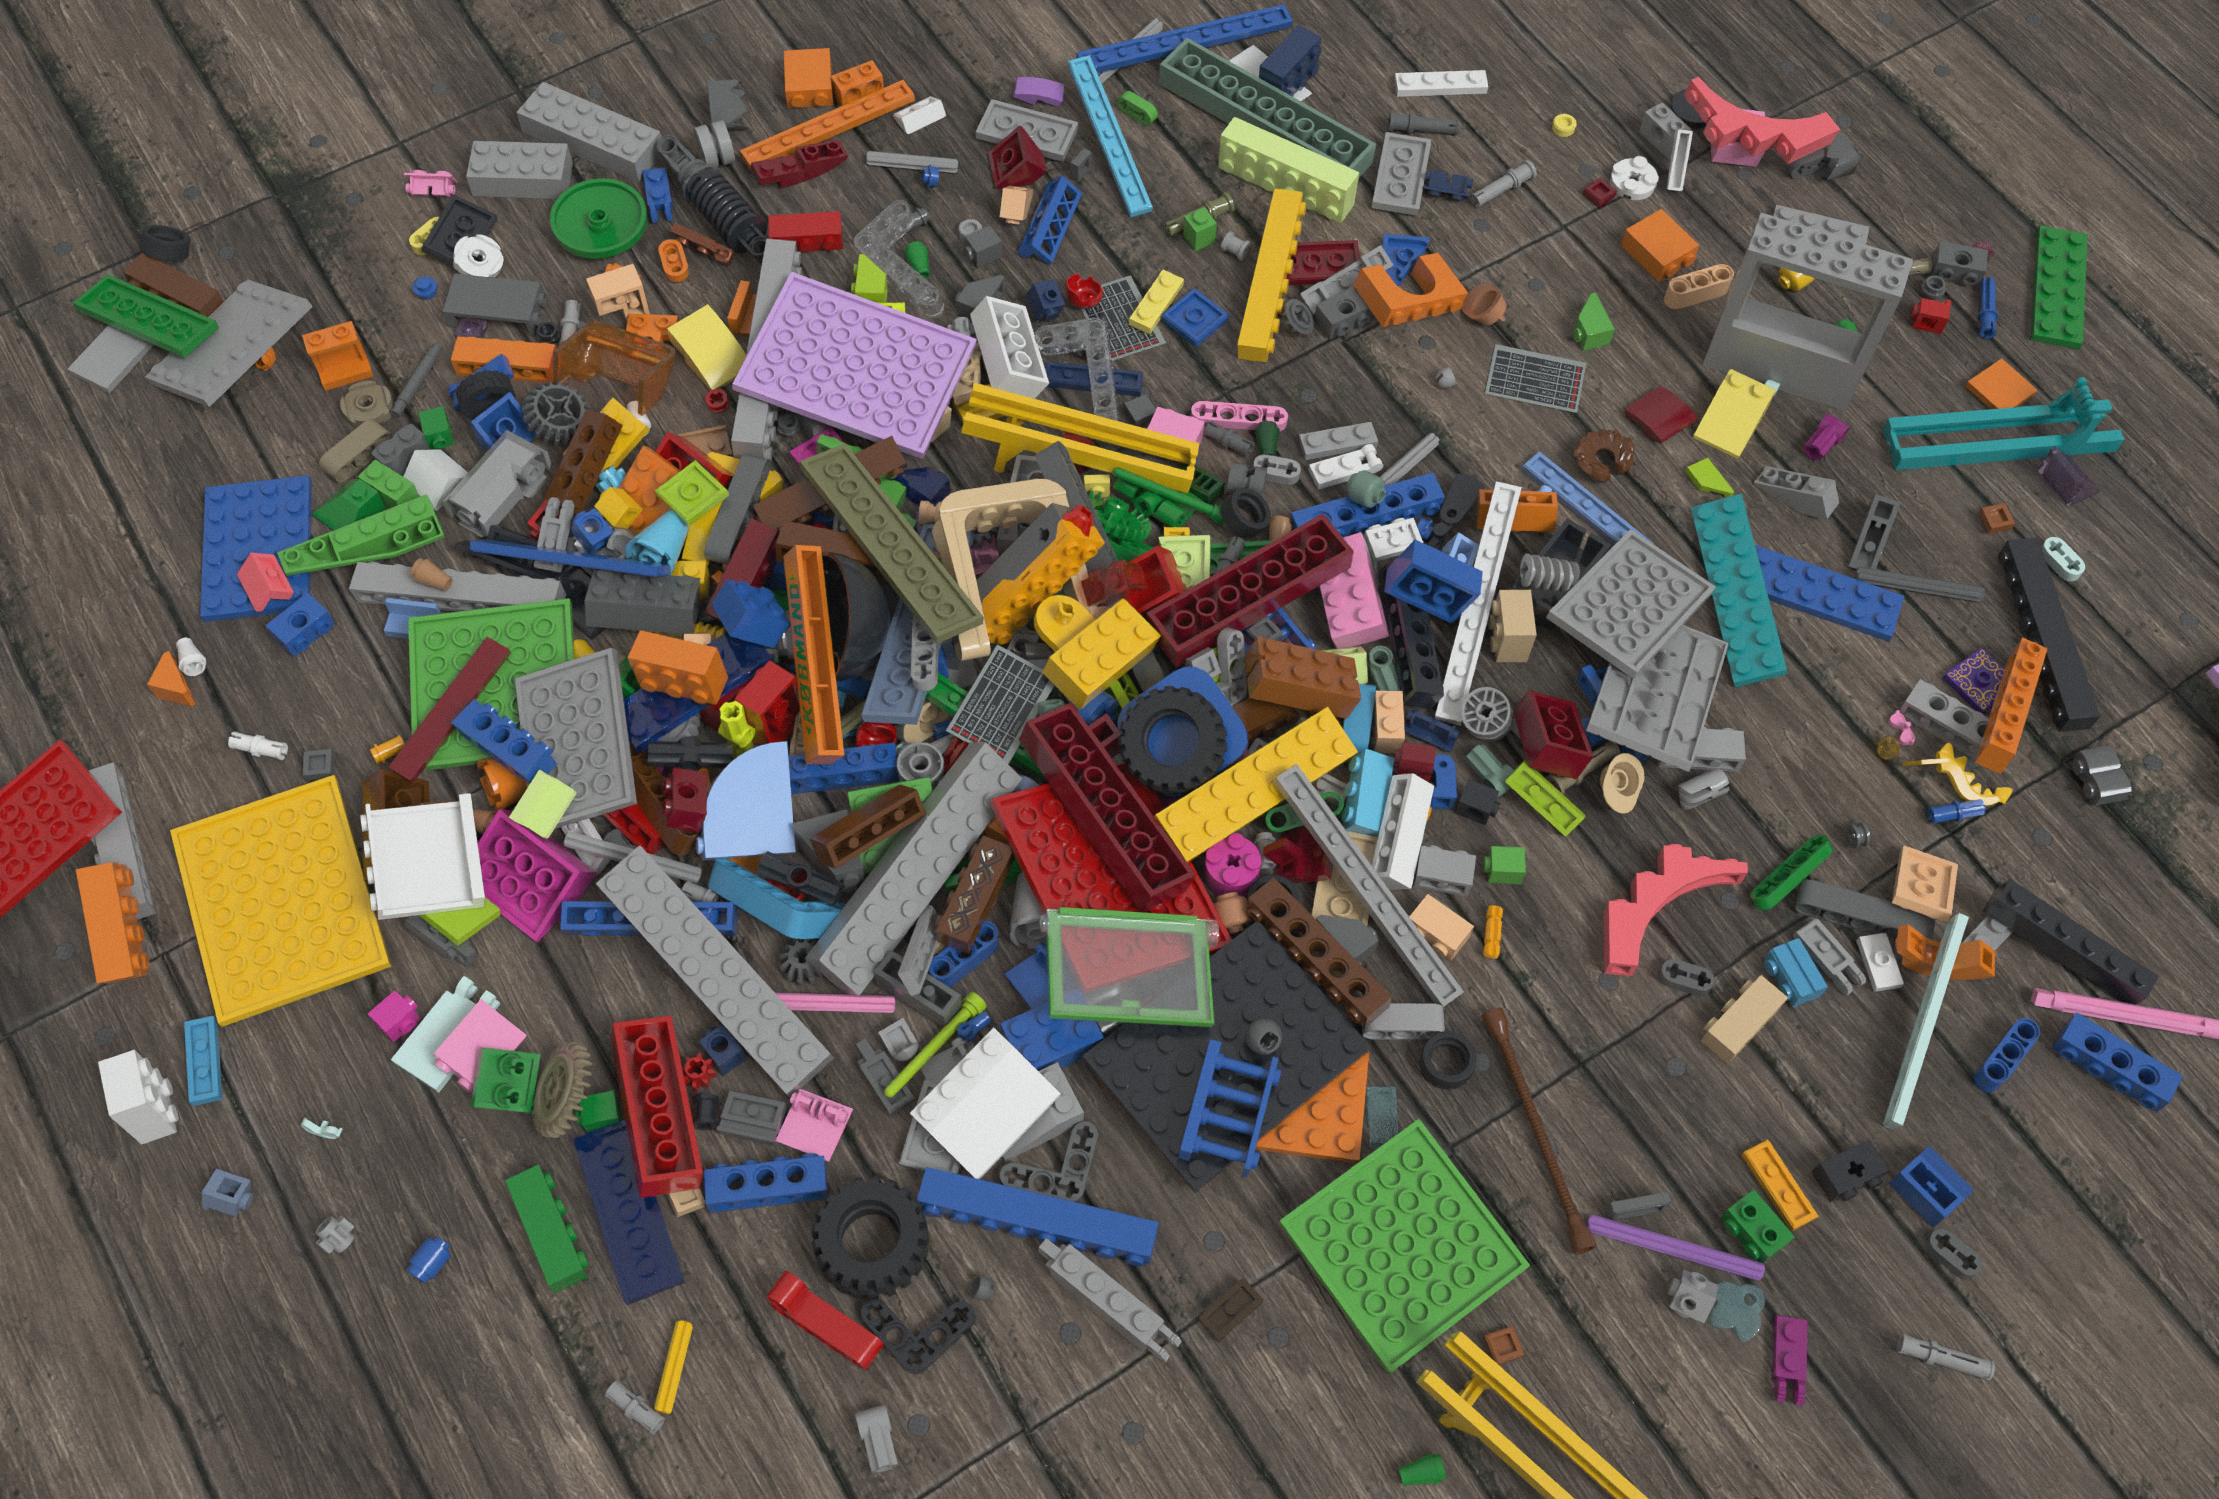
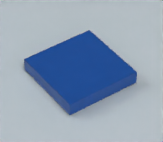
[1161,288,1229,347]

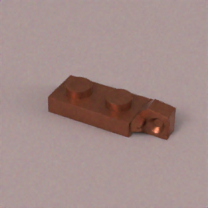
[670,223,736,266]

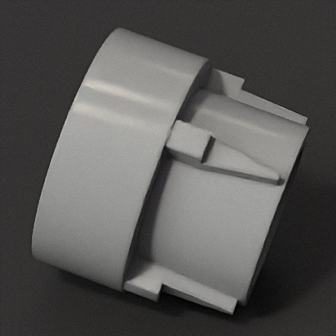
[897,742,944,792]

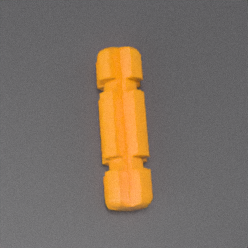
[1483,905,1503,959]

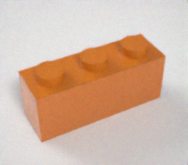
[1476,489,1558,533]

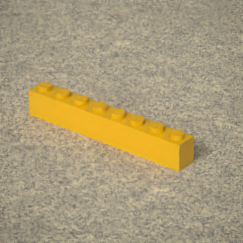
[1237,188,1306,363]

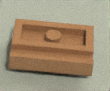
[677,425,733,457]

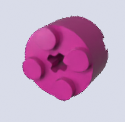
[1204,833,1261,897]

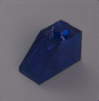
[891,467,951,507]

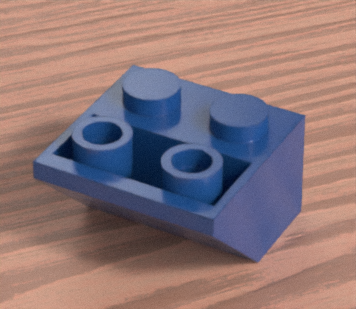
[1889,1146,1974,1228]

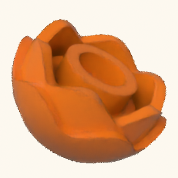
[255,347,276,371]

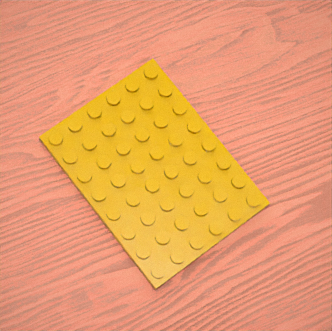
[170,775,391,1027]

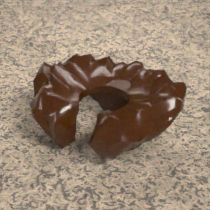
[1573,429,1635,482]

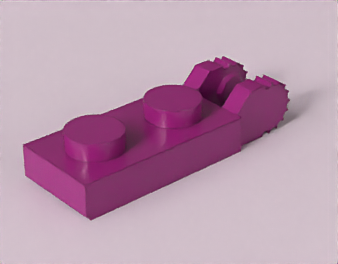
[1772,1315,1808,1406]

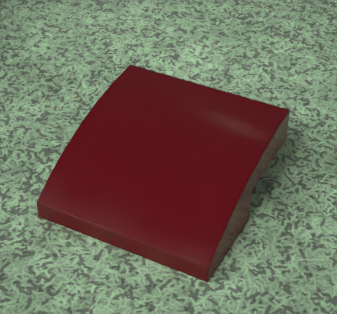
[1625,385,1697,444]
[1276,826,1333,883]

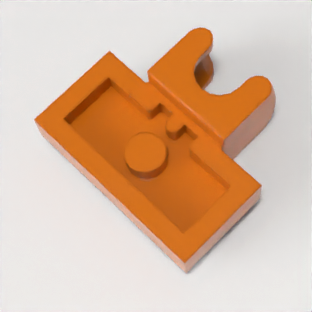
[626,314,679,358]

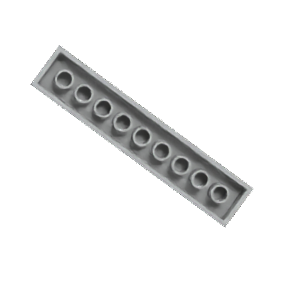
[731,239,802,463]
[805,742,1022,996]
[596,845,834,1098]

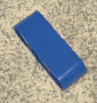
[929,921,999,987]
[1974,1018,2040,1093]

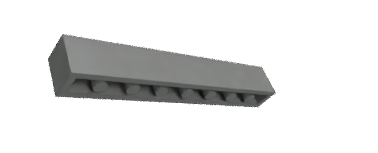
[349,561,566,612]

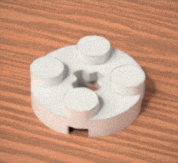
[1610,156,1659,200]
[453,235,504,278]

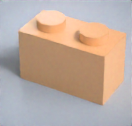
[1372,691,1405,753]
[1409,894,1474,961]

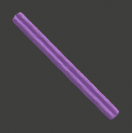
[1586,1214,1765,1280]

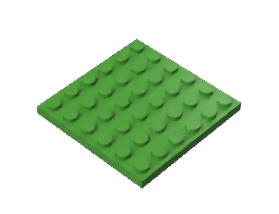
[408,599,575,771]
[1278,1119,1530,1374]

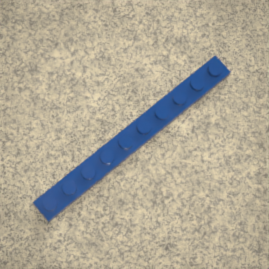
[1076,4,1293,73]

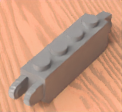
[1038,1238,1182,1362]

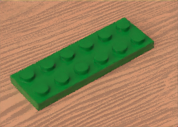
[2030,225,2088,350]
[73,274,219,358]

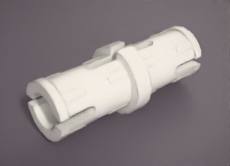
[228,732,288,760]

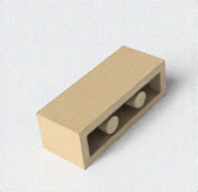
[1701,975,1788,1064]

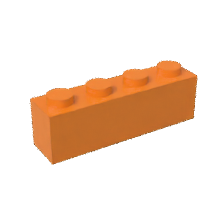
[451,336,560,383]

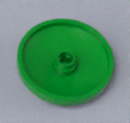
[550,178,648,259]

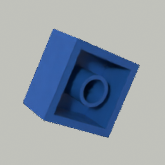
[711,579,790,648]

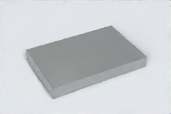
[67,325,154,394]
[899,1080,961,1174]

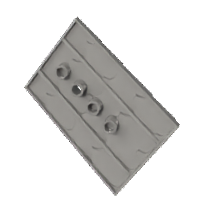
[1586,625,1729,772]

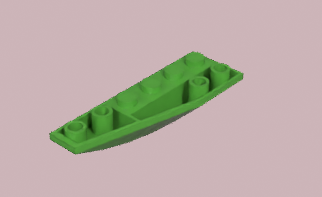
[277,494,445,576]

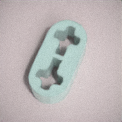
[2041,537,2085,581]

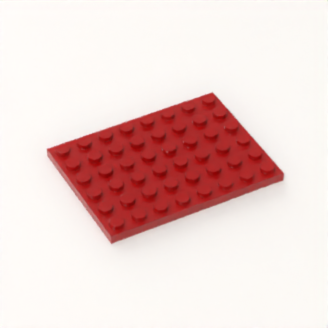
[990,763,1232,995]

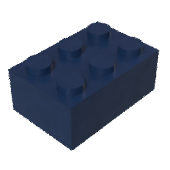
[1259,25,1322,97]

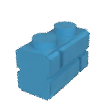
[1764,938,1828,1008]

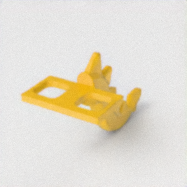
[1902,743,2012,806]

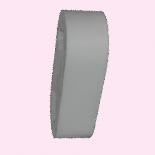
[1253,455,1301,485]

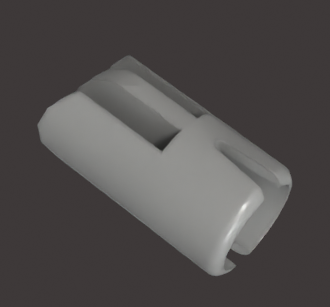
[1678,768,1730,810]

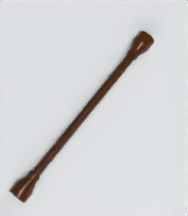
[1481,1007,1597,1255]

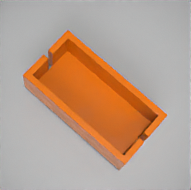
[76,862,150,984]

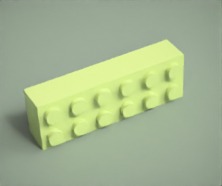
[1218,117,1359,223]

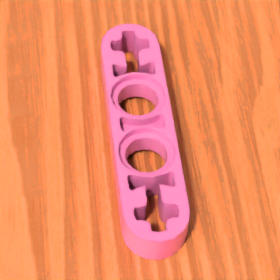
[1191,401,1288,431]

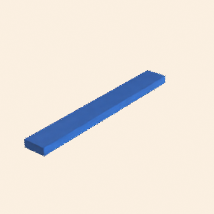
[470,539,670,577]

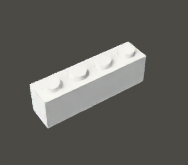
[1372,773,1434,890]

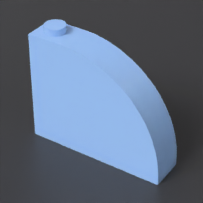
[696,742,795,861]

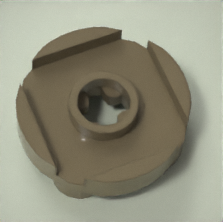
[340,381,393,428]

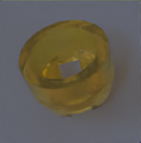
[1877,736,1900,759]

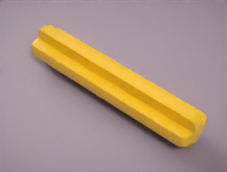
[654,1321,693,1414]

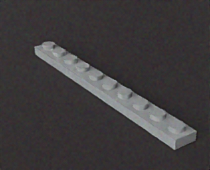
[1273,764,1464,1007]

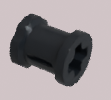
[692,1094,719,1130]

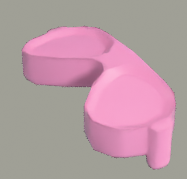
[1888,710,1915,746]

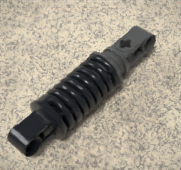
[657,135,767,266]

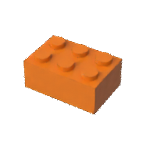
[627,630,728,704]

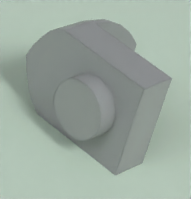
[878,1018,919,1061]

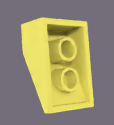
[1693,369,1776,459]

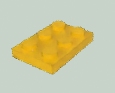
[563,398,650,484]

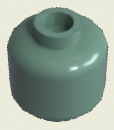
[1346,470,1386,508]

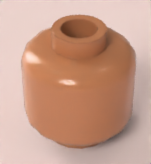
[1213,892,1251,935]

